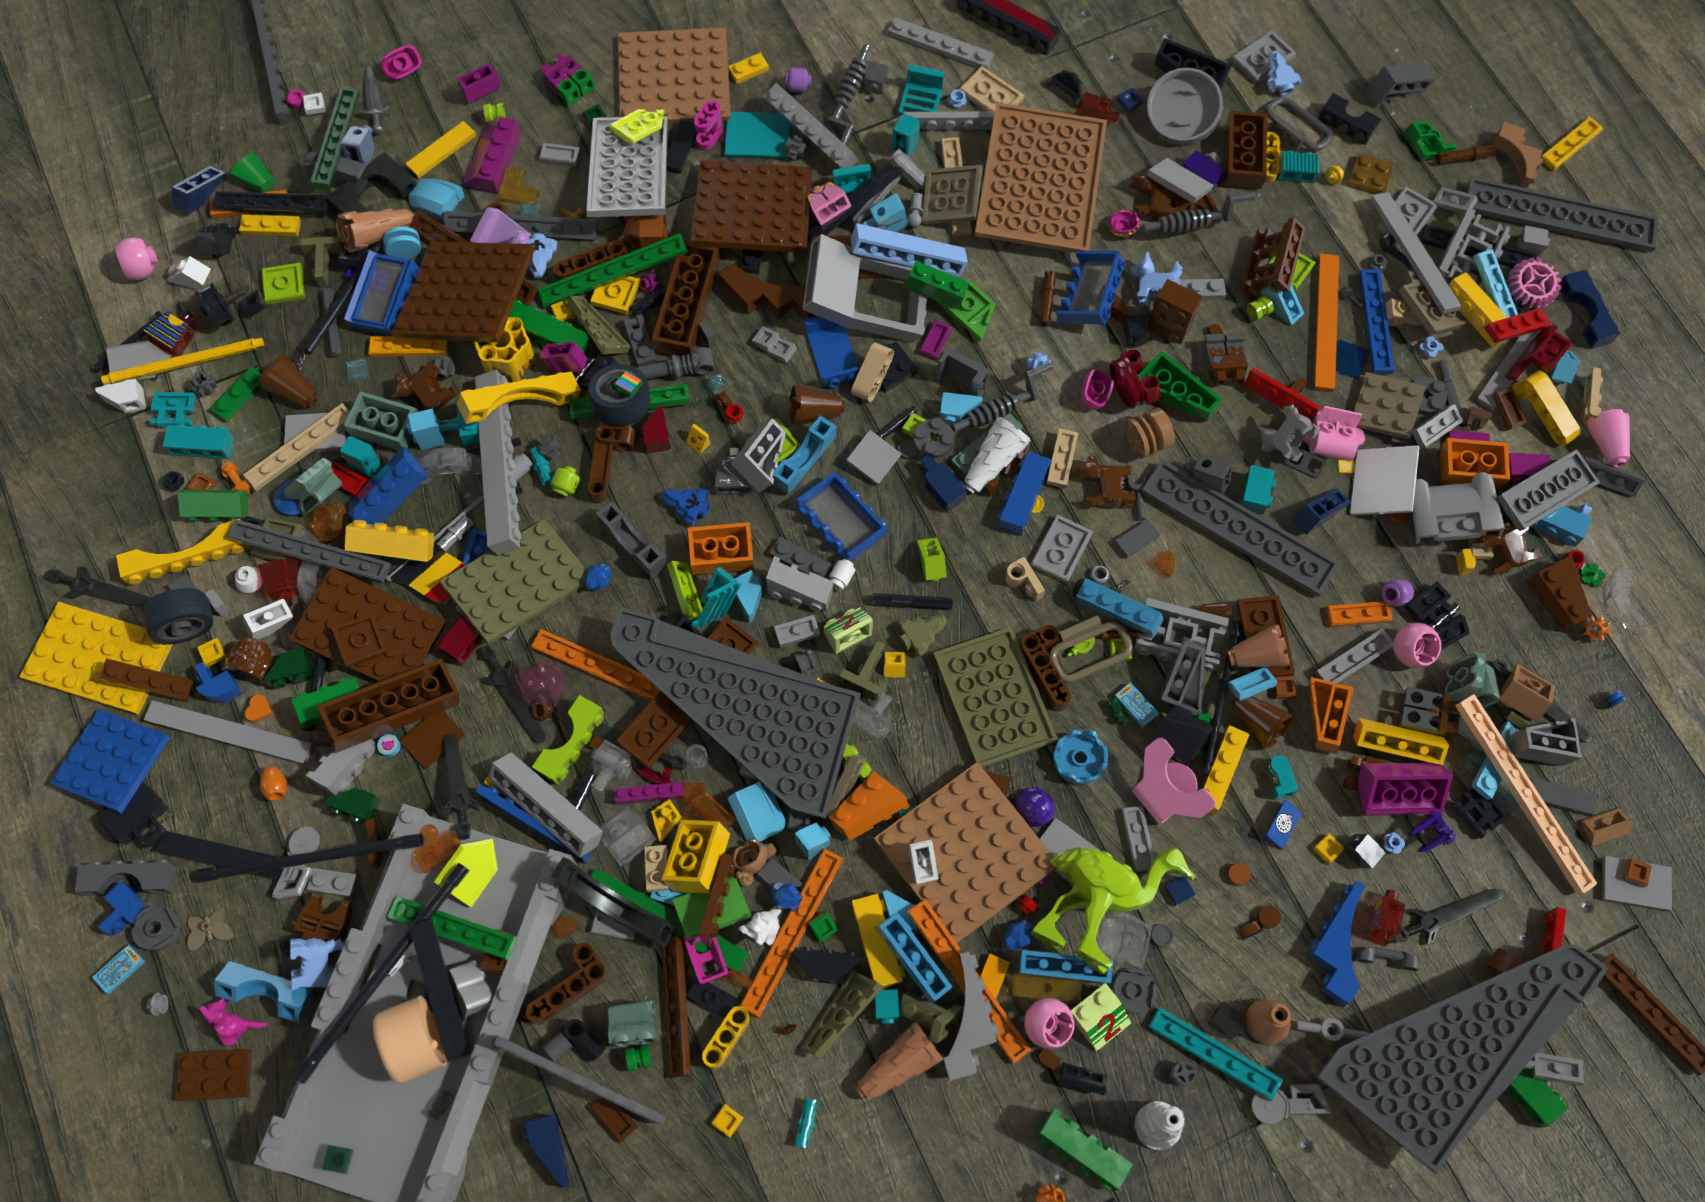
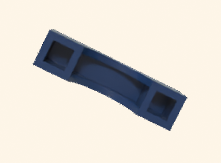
[1559,269,1620,349]

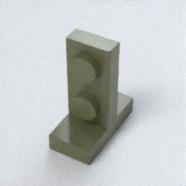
[300,236,344,288]
[840,640,885,700]
[899,991,963,1043]

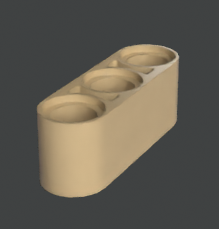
[851,343,894,402]

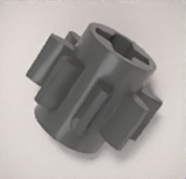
[784,135,807,160]
[430,355,456,380]
[190,371,218,397]
[538,433,563,460]

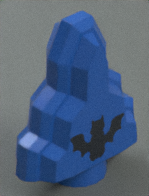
[661,488,710,526]

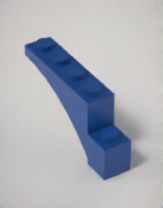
[1308,881,1365,1007]

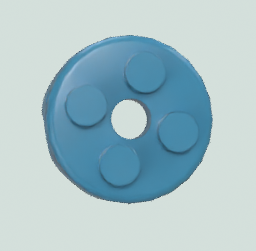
[1053,730,1108,785]

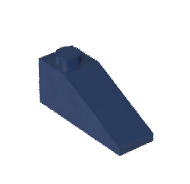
[172,166,226,214]
[1293,488,1351,535]
[523,1115,571,1188]

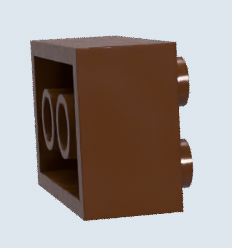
[1148,279,1203,344]

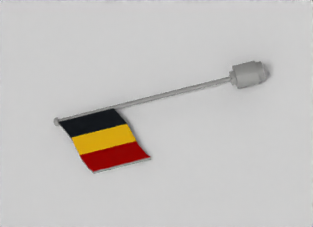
[385,453,533,604]

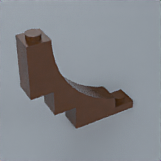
[719,263,817,320]

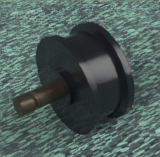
[194,282,245,329]

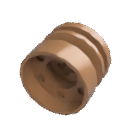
[1124,407,1175,459]

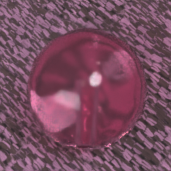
[522,662,566,706]

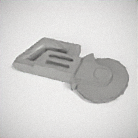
[272,826,320,900]
[1251,1084,1333,1125]

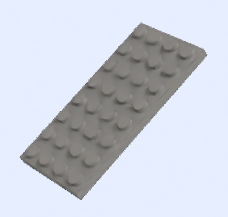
[586,116,668,218]

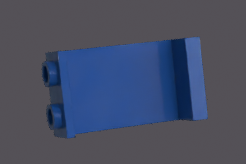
[805,316,861,388]

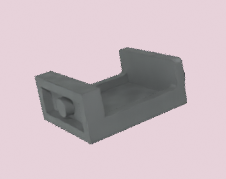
[935,347,989,397]

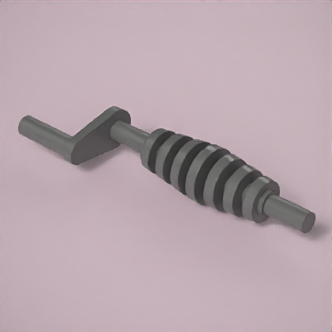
[826,44,870,146]
[1143,192,1255,232]
[952,362,1053,432]

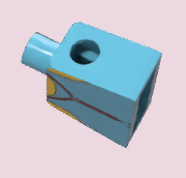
[863,193,909,232]

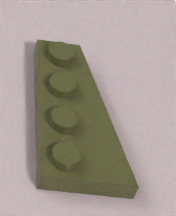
[567,296,631,354]
[802,971,883,1059]

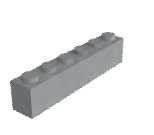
[764,83,858,168]
[488,752,603,858]

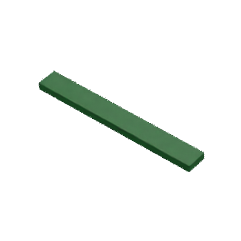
[538,233,688,308]
[591,869,750,974]

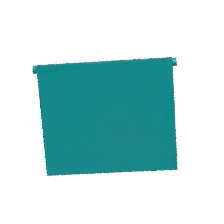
[725,112,790,158]

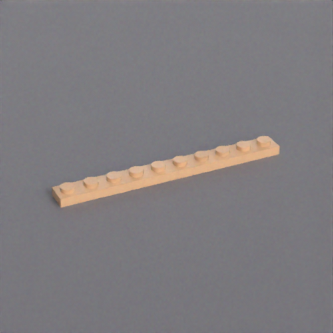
[1455,694,1597,895]

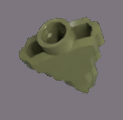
[897,615,947,657]

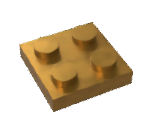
[1348,152,1394,194]

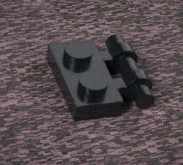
[573,351,619,390]
[1405,581,1460,629]
[1451,788,1510,839]

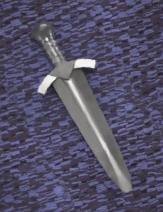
[359,67,391,135]

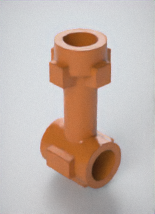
[221,462,253,495]

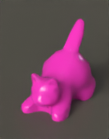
[199,998,267,1046]

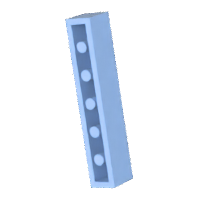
[851,223,968,277]

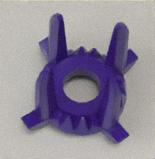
[1410,810,1456,852]

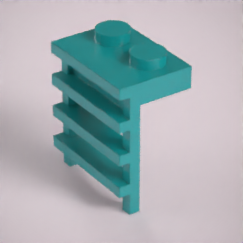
[898,64,945,114]
[833,164,871,215]
[691,567,742,628]

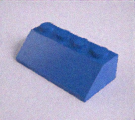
[348,446,429,525]

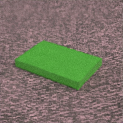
[672,876,751,941]

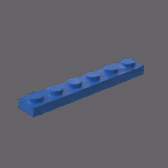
[1359,269,1395,374]
[475,784,591,864]

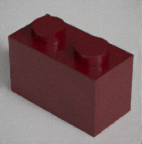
[438,614,483,666]

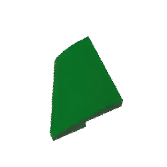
[1404,121,1456,160]
[229,152,276,193]

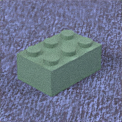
[344,391,417,451]

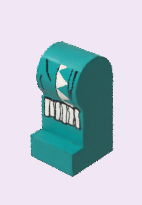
[1267,755,1299,800]

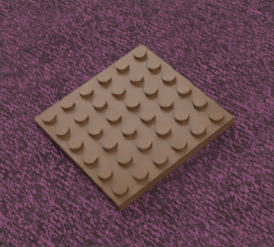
[618,28,731,124]
[874,762,1057,944]

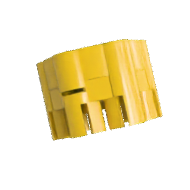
[473,317,536,382]

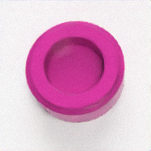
[287,90,305,109]

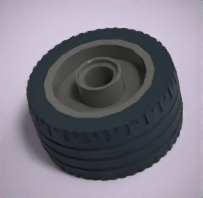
[588,364,650,426]
[142,588,214,645]

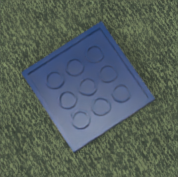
[50,709,170,814]

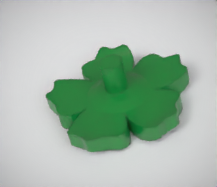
[1580,563,1606,587]

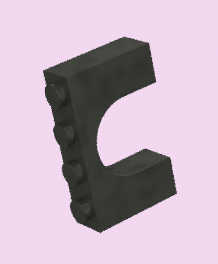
[327,152,417,214]

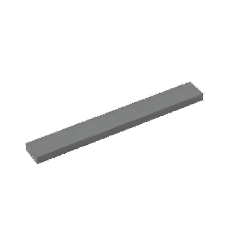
[1370,192,1461,314]
[144,700,314,765]

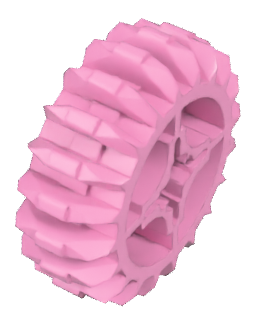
[1506,258,1562,310]

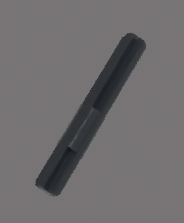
[871,593,953,610]

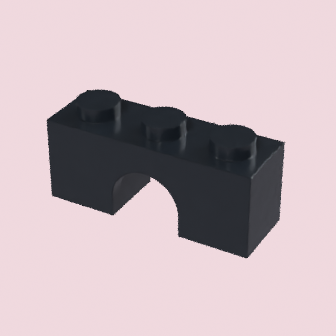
[1318,93,1382,145]

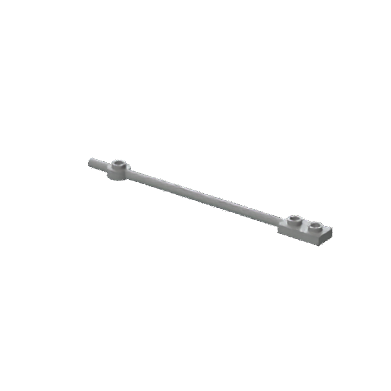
[1297,1018,1584,1086]

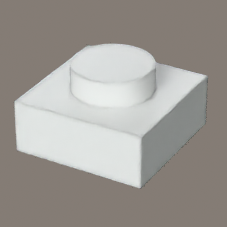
[303,93,326,115]

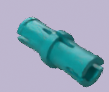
[529,447,553,487]
[793,1098,819,1149]

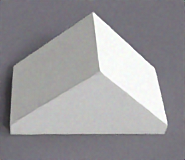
[908,839,938,884]

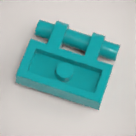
[150,392,196,428]

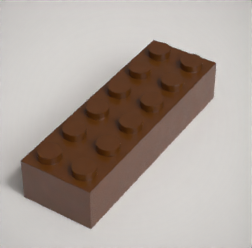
[652,241,720,357]
[317,659,459,753]

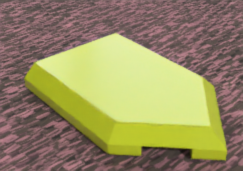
[609,109,664,145]
[434,839,498,907]

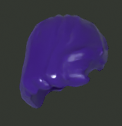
[1014,787,1056,827]

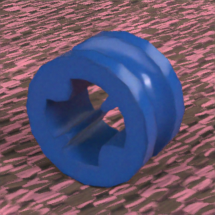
[1604,690,1627,709]

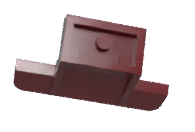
[1505,324,1573,381]

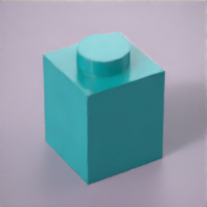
[875,989,899,1025]

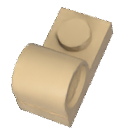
[1005,557,1045,601]

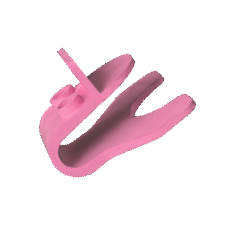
[1287,406,1365,461]
[1131,738,1216,825]

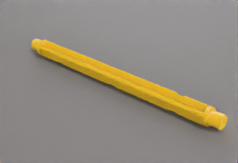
[101,338,265,385]

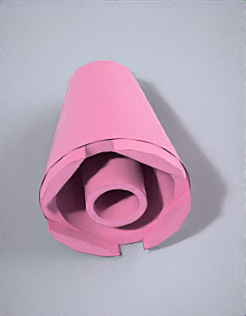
[1587,409,1630,468]

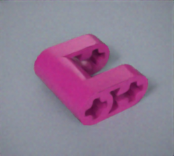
[694,100,723,151]

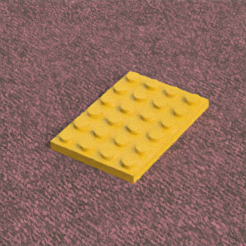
[19,602,173,715]

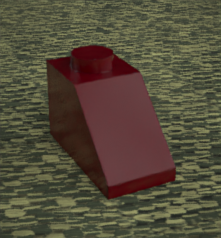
[640,406,671,454]

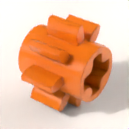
[1583,616,1611,641]
[1035,1184,1065,1202]

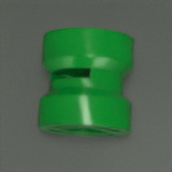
[625,1044,652,1072]

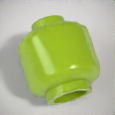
[550,465,580,497]

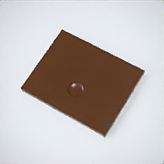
[400,711,465,769]

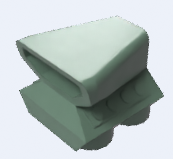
[284,458,342,516]
[1445,652,1500,708]
[608,1000,659,1047]

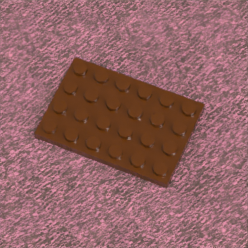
[289,567,446,682]

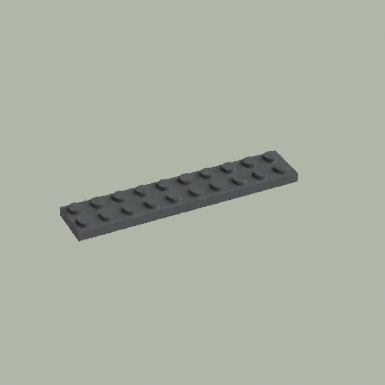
[1467,176,1659,252]
[1141,460,1340,597]

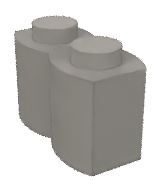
[448,960,494,1017]

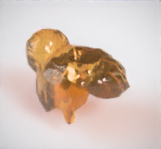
[308,501,346,541]

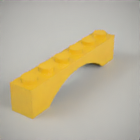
[457,371,581,424]
[116,519,251,585]

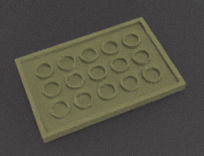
[440,519,587,645]
[933,627,1058,768]

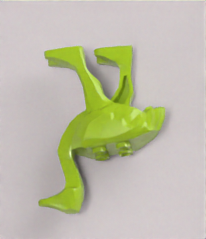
[1031,847,1195,974]

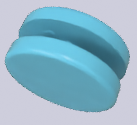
[383,227,421,259]

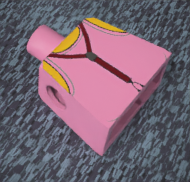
[807,182,851,225]

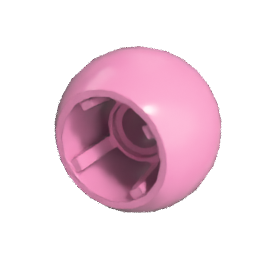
[115,237,158,280]
[1393,623,1441,669]
[1024,998,1074,1049]

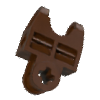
[294,892,352,942]

